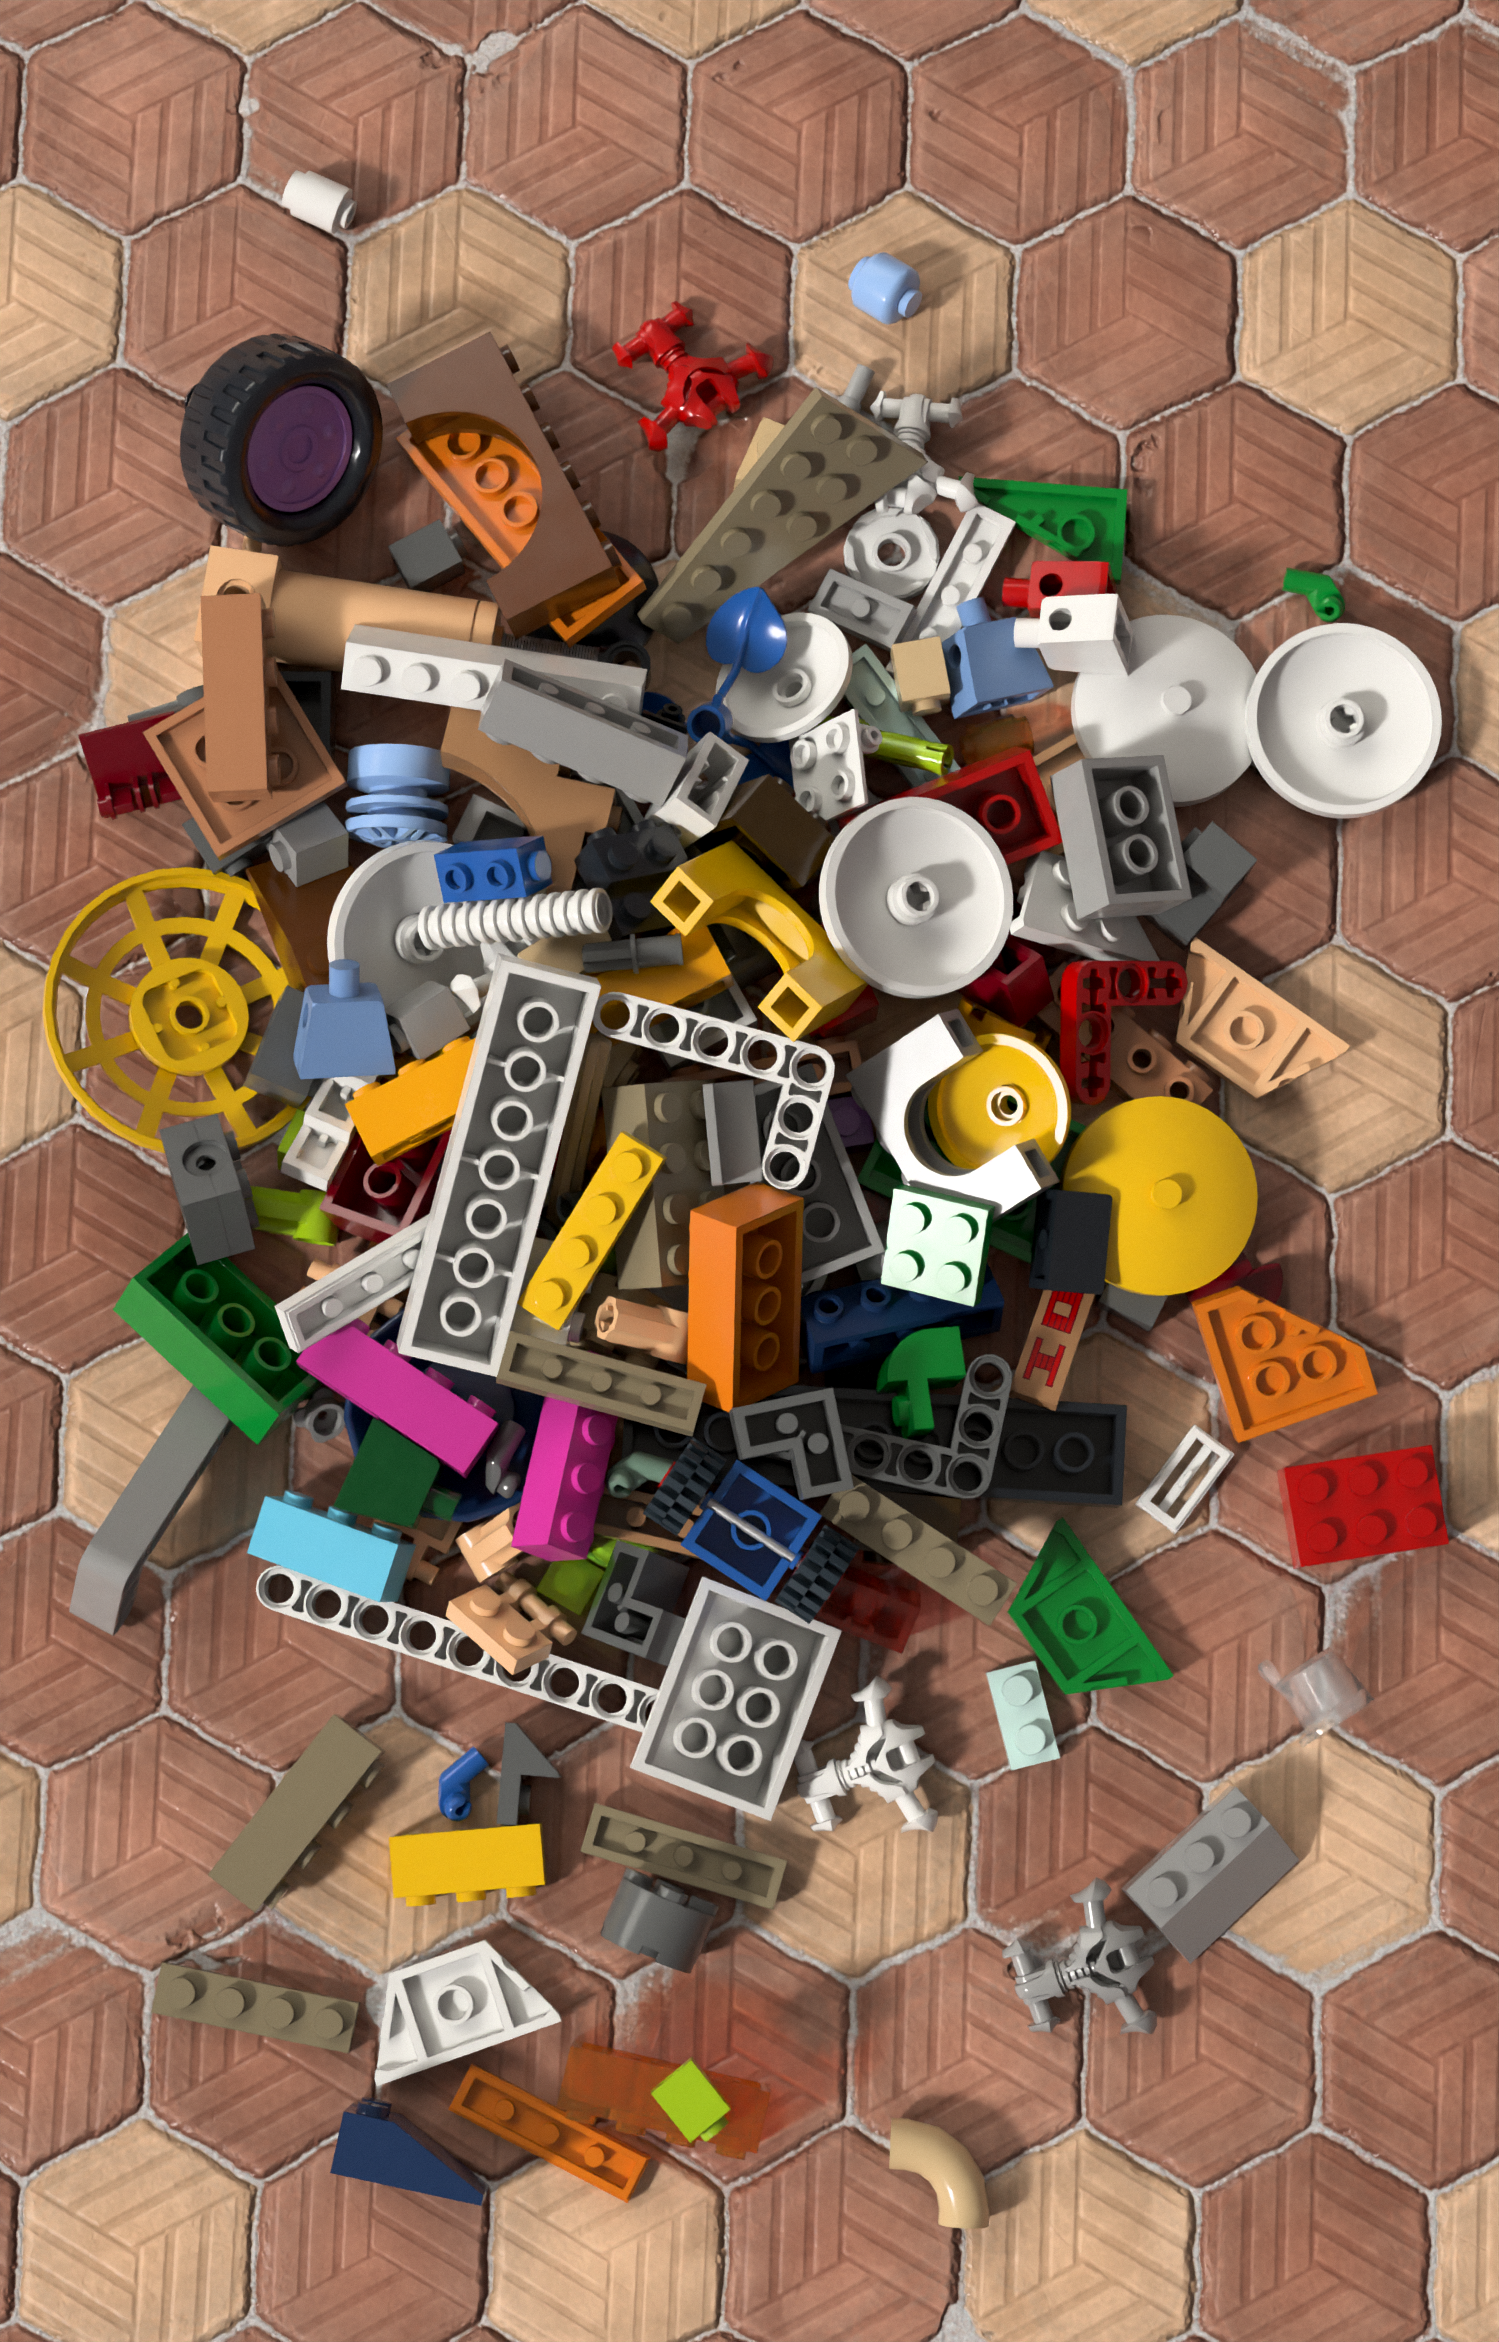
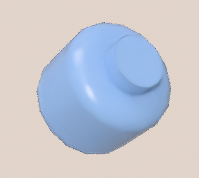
[848,252,922,325]

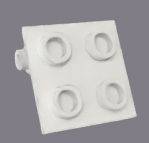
[789,709,882,822]

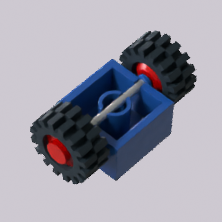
[643,1437,859,1624]

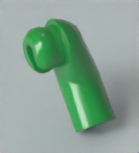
[1282,567,1345,622]

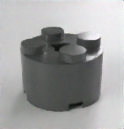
[600,1867,719,1973]

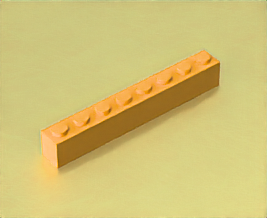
[345,926,735,1166]

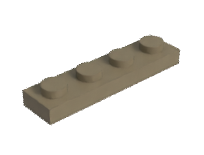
[496,1331,707,1437]
[819,1474,1017,1626]
[580,1803,787,1910]
[151,1962,360,2053]

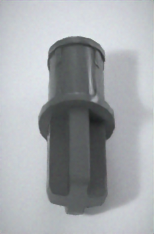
[582,933,684,974]

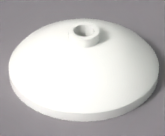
[716,613,853,743]

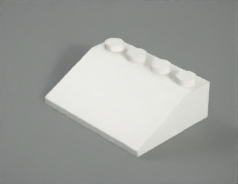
[630,1577,842,1821]

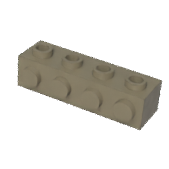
[208,1714,385,1913]

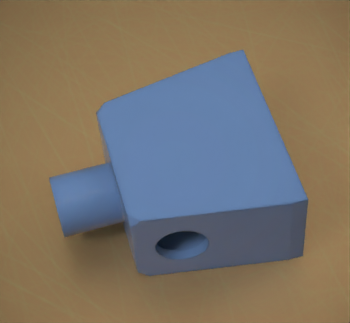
[942,597,1054,719]
[293,959,395,1079]

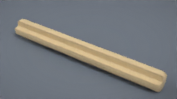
[546,1031,612,1231]

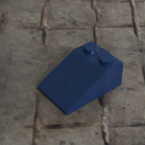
[330,2097,489,2206]

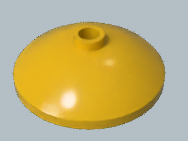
[928,1033,1071,1169]

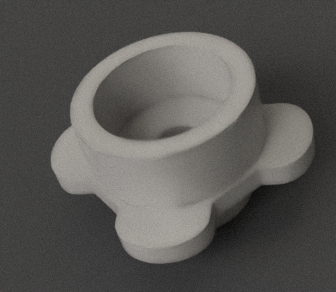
[293,1387,345,1443]

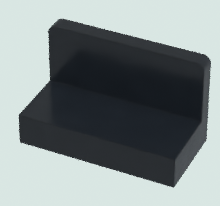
[1029,1189,1112,1295]

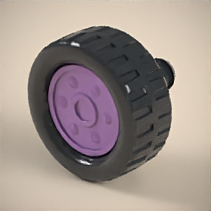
[180,333,383,547]

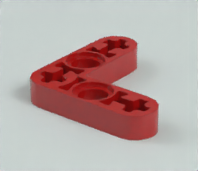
[1060,960,1188,1105]

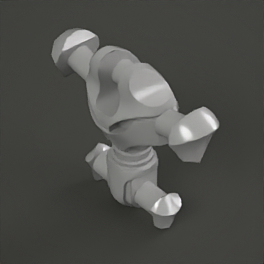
[1002,1877,1157,2035]

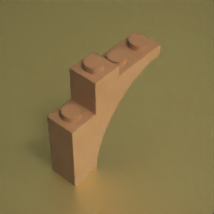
[440,706,623,895]

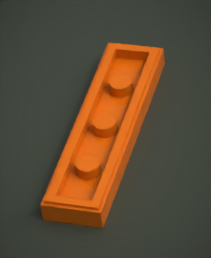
[448,2063,651,2203]

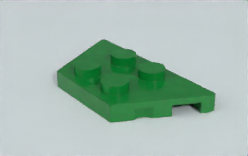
[1007,1517,1174,1695]

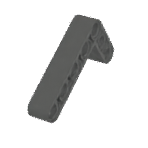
[763,1354,1012,1501]

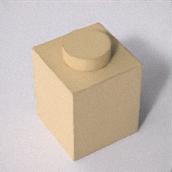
[890,636,951,716]

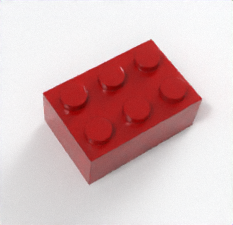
[1277,1445,1449,1569]

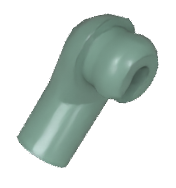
[606,1451,676,1498]

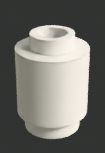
[282,170,357,234]

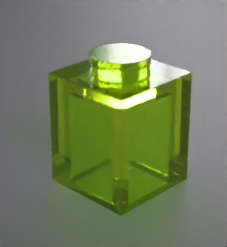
[536,1559,605,1617]

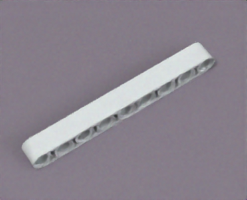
[256,1566,659,1733]

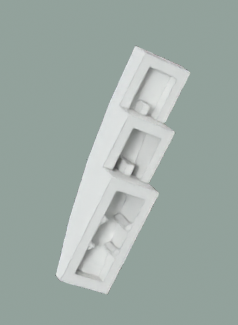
[281,1045,396,1191]

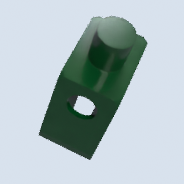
[333,1418,463,1529]

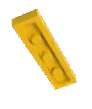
[517,1131,667,1331]

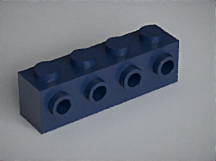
[800,1262,1005,1374]

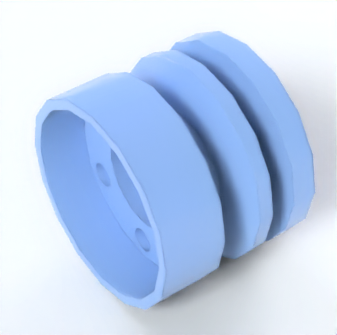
[345,744,451,848]

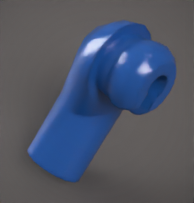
[438,1746,489,1822]

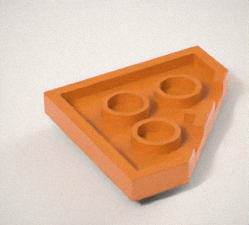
[1191,1286,1378,1443]

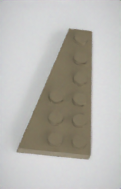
[637,387,928,644]

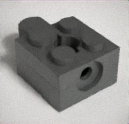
[159,1114,260,1265]

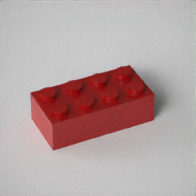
[836,746,1063,865]

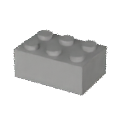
[1050,755,1192,920]

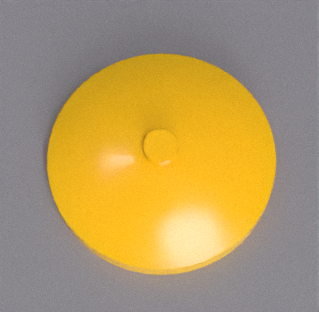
[1059,1096,1258,1296]

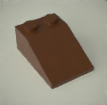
[246,859,355,993]

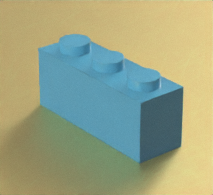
[247,1490,416,1602]

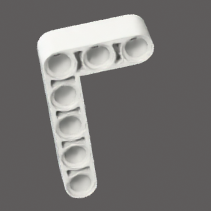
[593,992,835,1190]

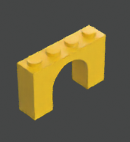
[650,840,868,1042]

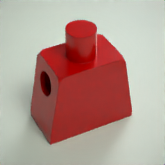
[1002,561,1117,619]

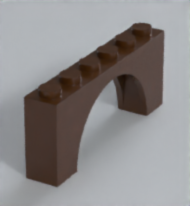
[386,332,622,640]

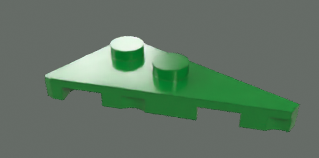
[958,476,1128,585]

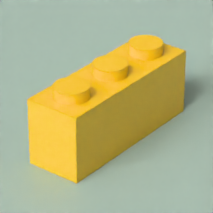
[389,1823,547,1907]

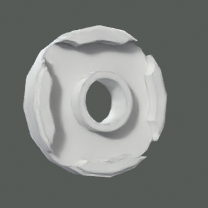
[843,506,940,602]

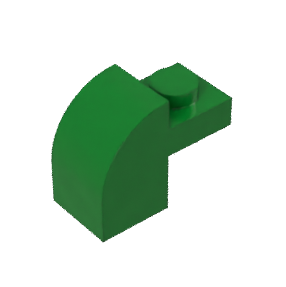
[877,1326,966,1440]

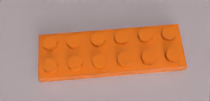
[396,429,647,648]

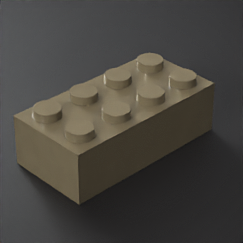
[602,1079,725,1290]

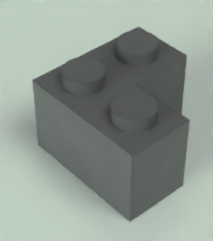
[1142,821,1257,951]
[729,1388,854,1501]
[581,1540,690,1667]

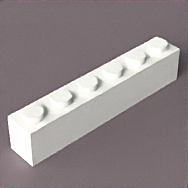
[341,624,647,716]

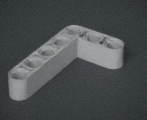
[69,1385,234,1636]

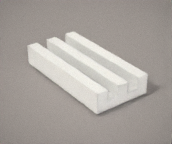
[1135,1424,1234,1534]

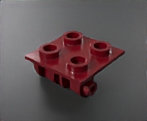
[78,711,184,820]

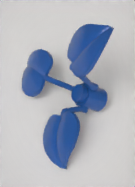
[642,586,794,789]

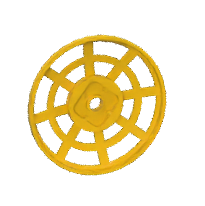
[42,867,324,1153]

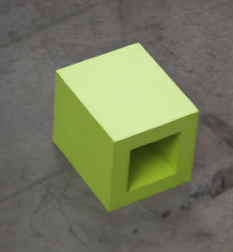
[651,2057,731,2143]

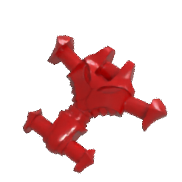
[612,301,774,452]

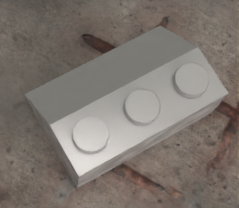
[1121,1786,1299,1964]

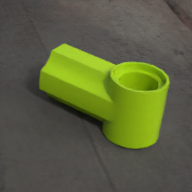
[244,1186,339,1246]

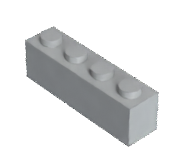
[478,659,688,807]

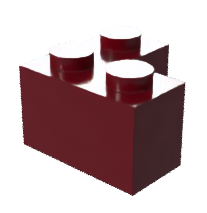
[955,892,1056,1028]

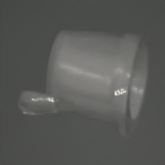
[1257,1646,1375,1748]

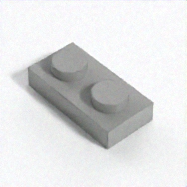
[808,568,917,652]

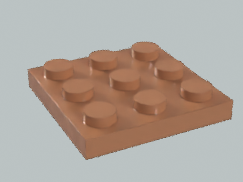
[143,668,347,861]

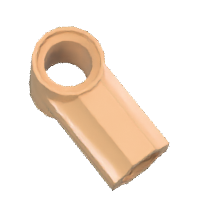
[594,1296,688,1364]
[455,1502,524,1583]

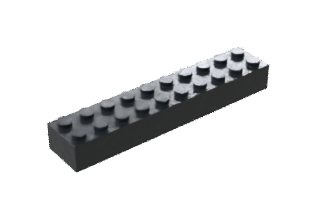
[622,1385,1127,1508]

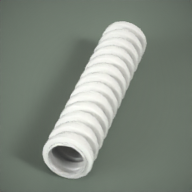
[418,888,613,950]

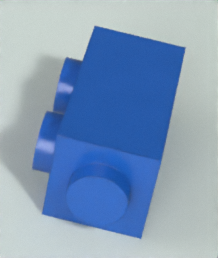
[434,835,553,903]

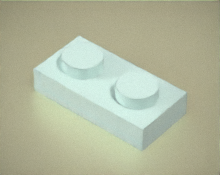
[986,1661,1060,1770]

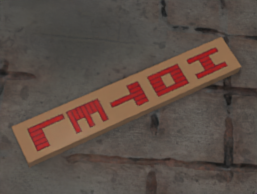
[1009,1290,1095,1411]

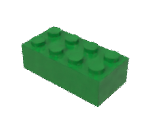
[113,1233,323,1445]

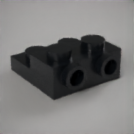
[574,819,689,941]

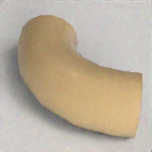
[889,2118,989,2229]

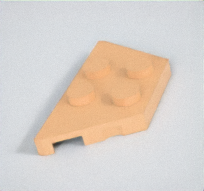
[1174,937,1350,1101]

